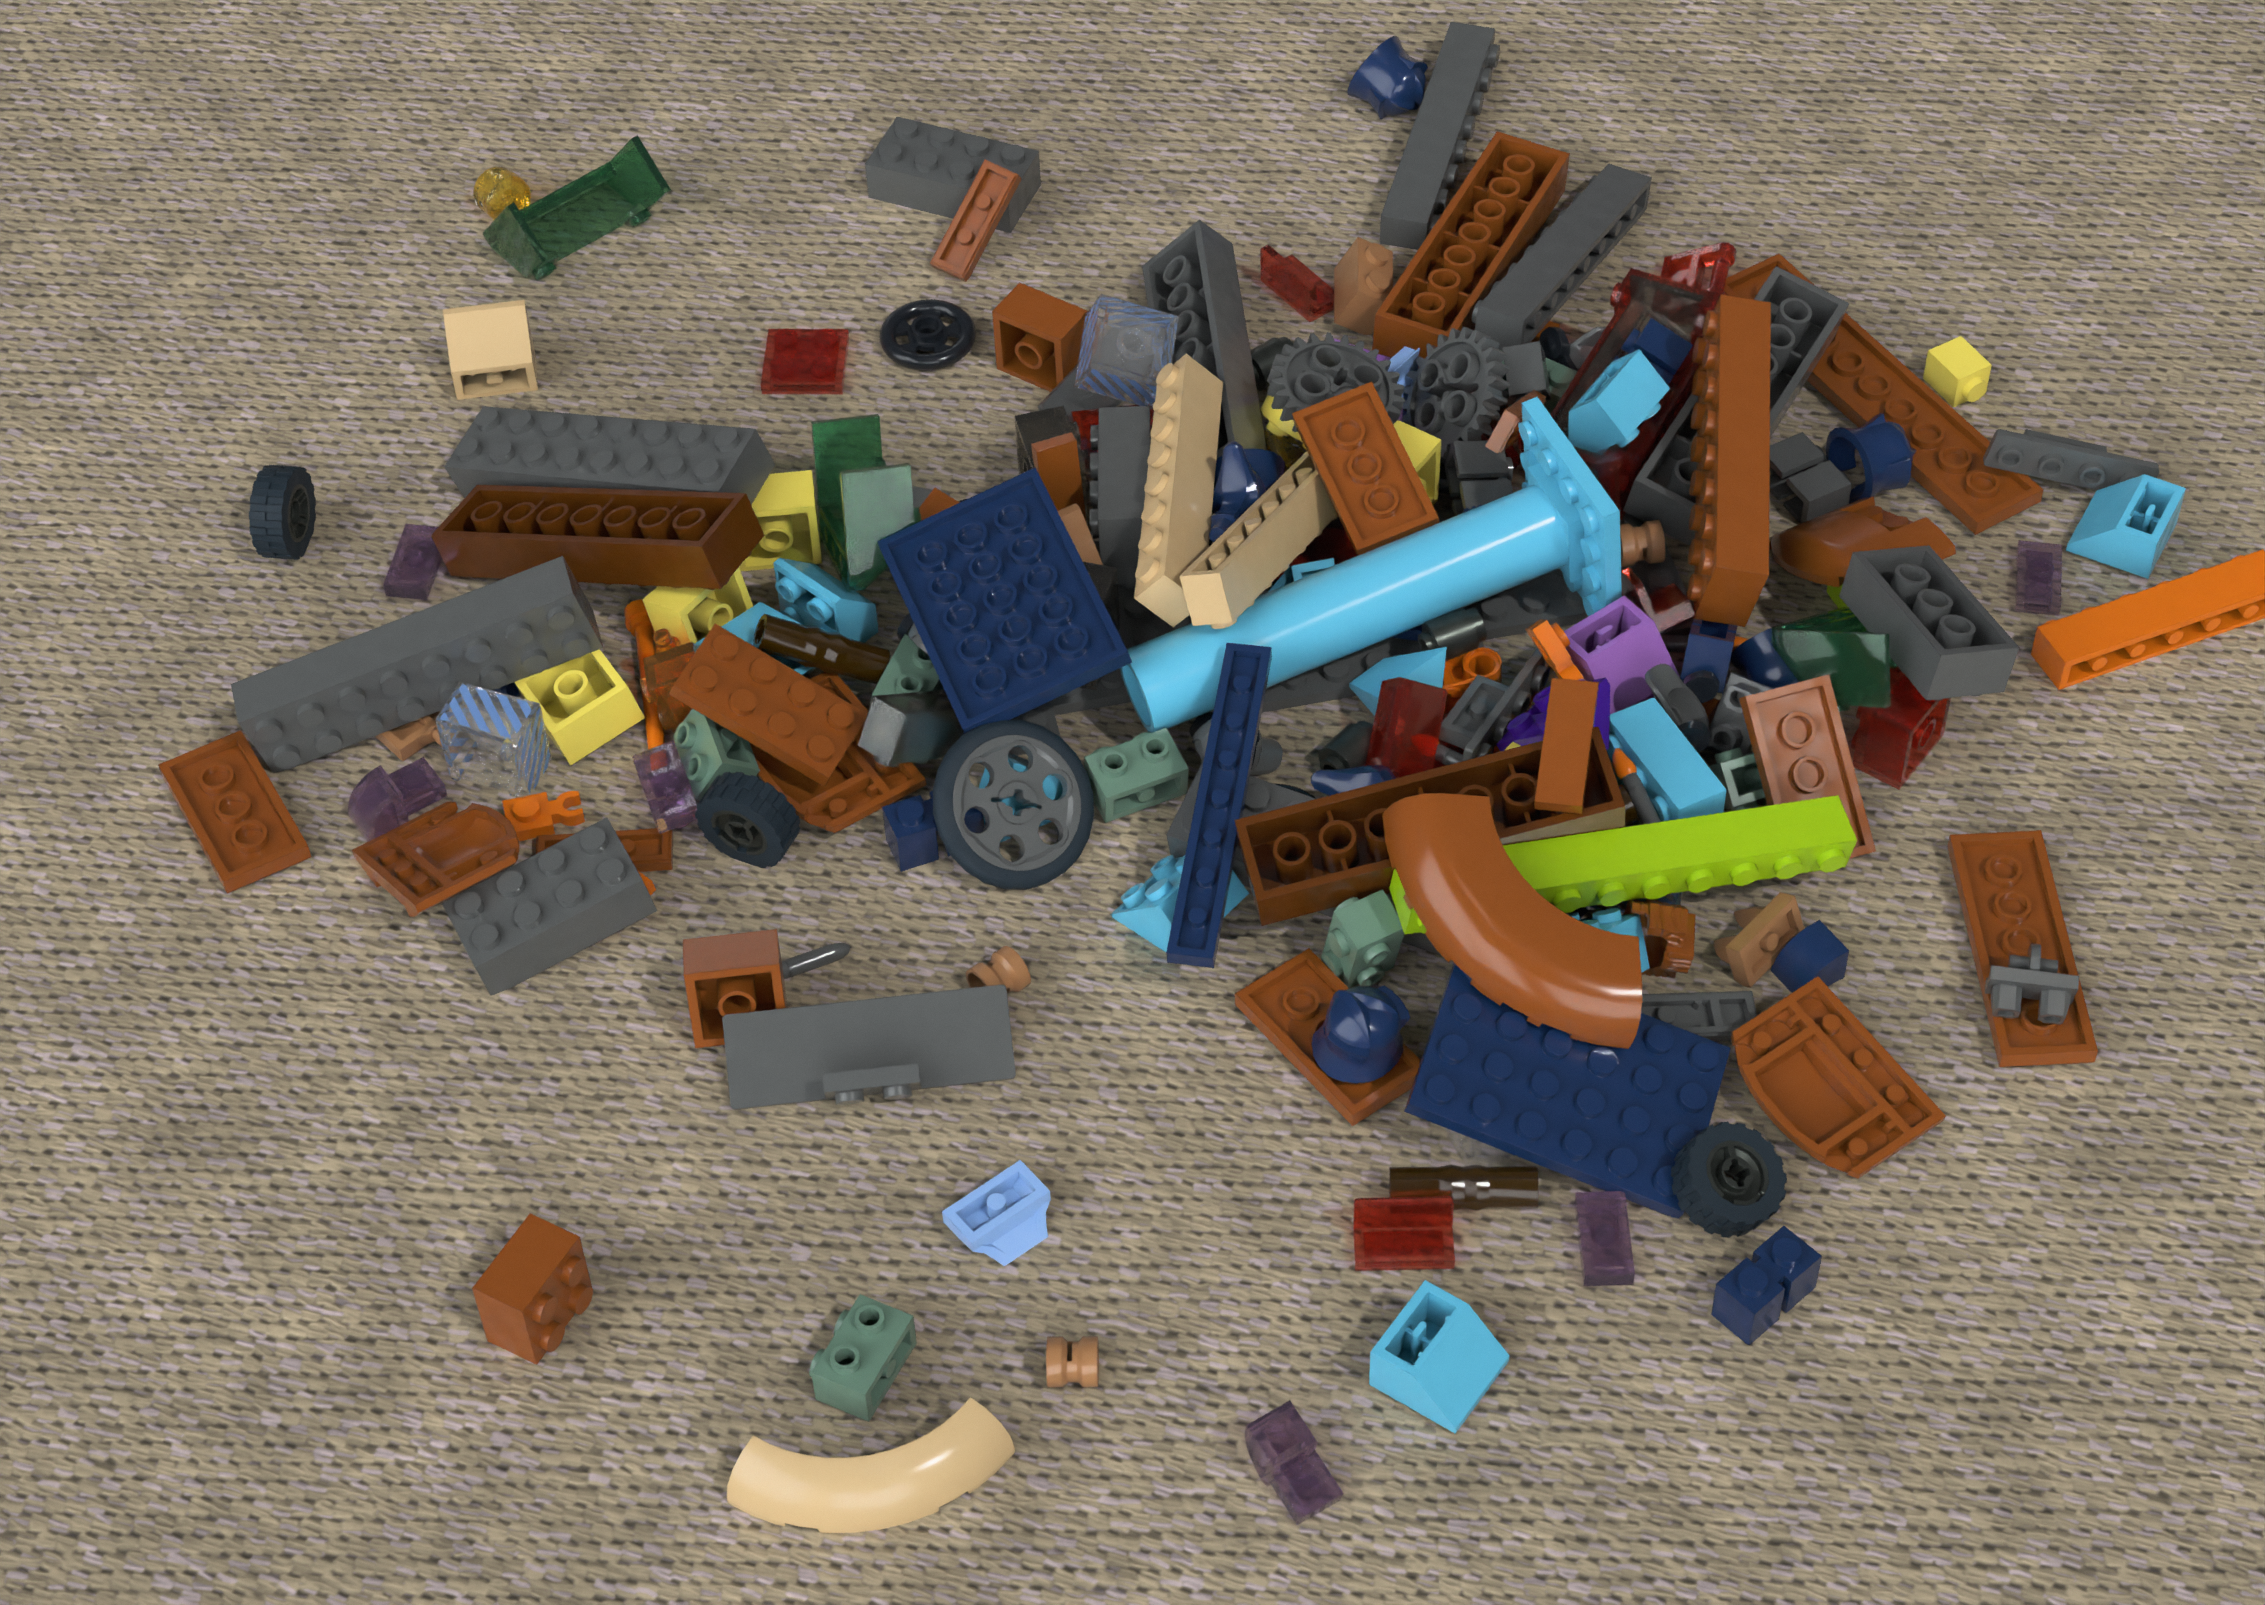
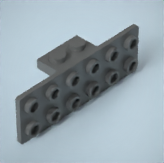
[722,985,1016,1110]

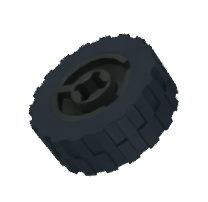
[249,465,316,560]
[695,772,800,868]
[1671,1122,1787,1238]

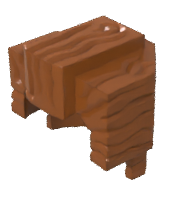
[1623,899,1696,978]

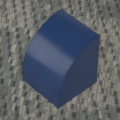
[1771,920,1849,993]

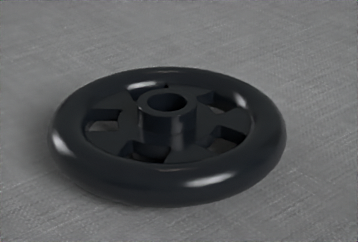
[880,299,976,370]

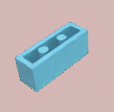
[1607,697,1727,822]

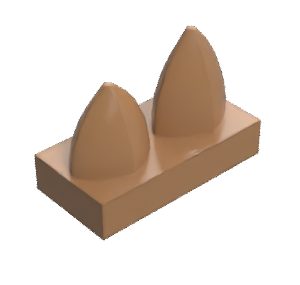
[1714,892,1804,988]

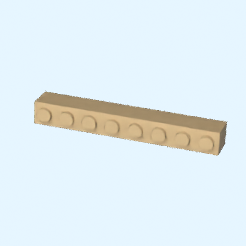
[1134,354,1223,628]
[1179,451,1338,629]

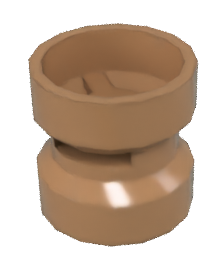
[1620,520,1665,567]
[966,946,1031,993]
[1046,1336,1099,1388]

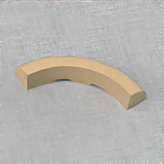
[727,1397,1015,1533]

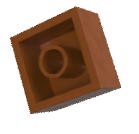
[992,282,1090,392]
[683,929,788,1048]
[472,1213,593,1365]

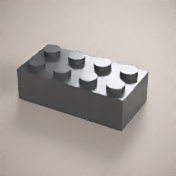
[865,117,1041,233]
[1090,406,1151,584]
[1839,545,2020,700]
[442,817,657,996]

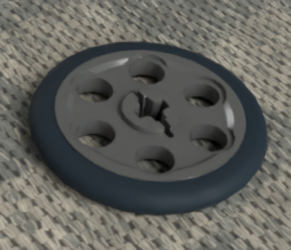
[933,719,1094,890]

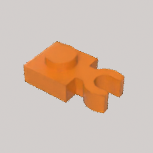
[1525,619,1586,681]
[502,791,585,841]

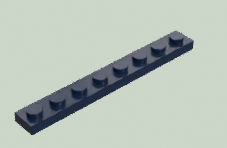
[1166,643,1272,968]

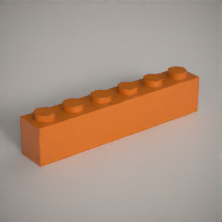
[2031,549,2265,690]

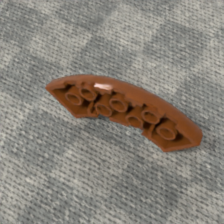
[1382,793,1642,1049]

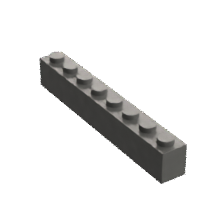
[1380,22,1500,250]
[1472,164,1652,351]

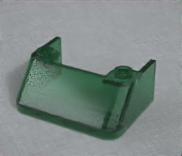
[483,135,671,281]
[811,414,921,592]
[1771,607,1915,712]

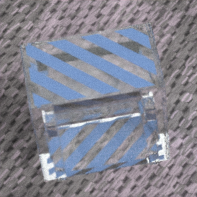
[1074,294,1179,409]
[435,682,552,797]

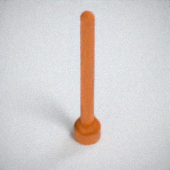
[624,599,667,771]

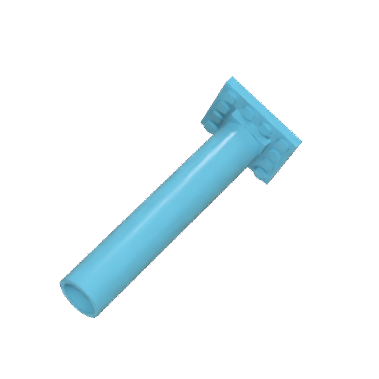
[1120,397,1622,733]

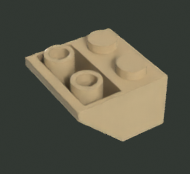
[443,300,538,400]

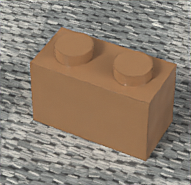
[1334,237,1393,335]

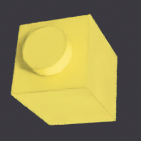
[1923,336,1992,407]

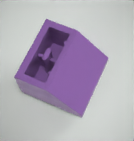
[1554,595,1680,714]

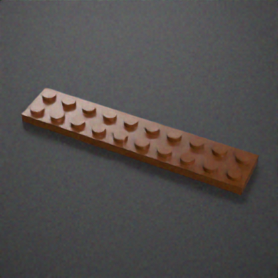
[1714,254,2044,535]

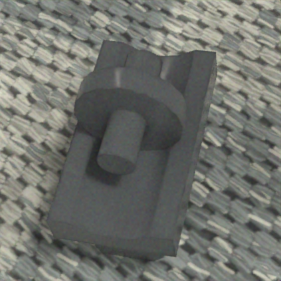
[1705,672,1774,755]
[1985,943,2079,1025]

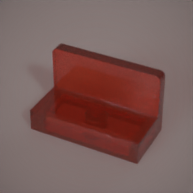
[1260,245,1334,322]
[1621,567,1696,632]
[1365,677,1448,774]
[1353,1196,1455,1271]

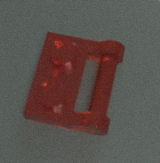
[1653,242,1737,321]

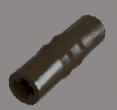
[753,614,890,685]
[1389,1165,1539,1211]

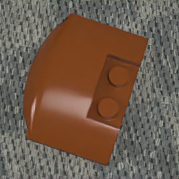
[1769,496,1956,587]
[749,672,927,833]
[352,802,520,917]
[1731,976,1946,1179]

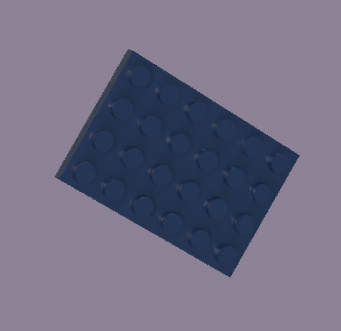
[877,467,1132,733]
[1404,963,1731,1218]

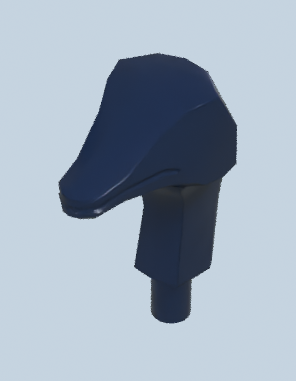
[1209,441,1266,543]
[1311,765,1396,796]

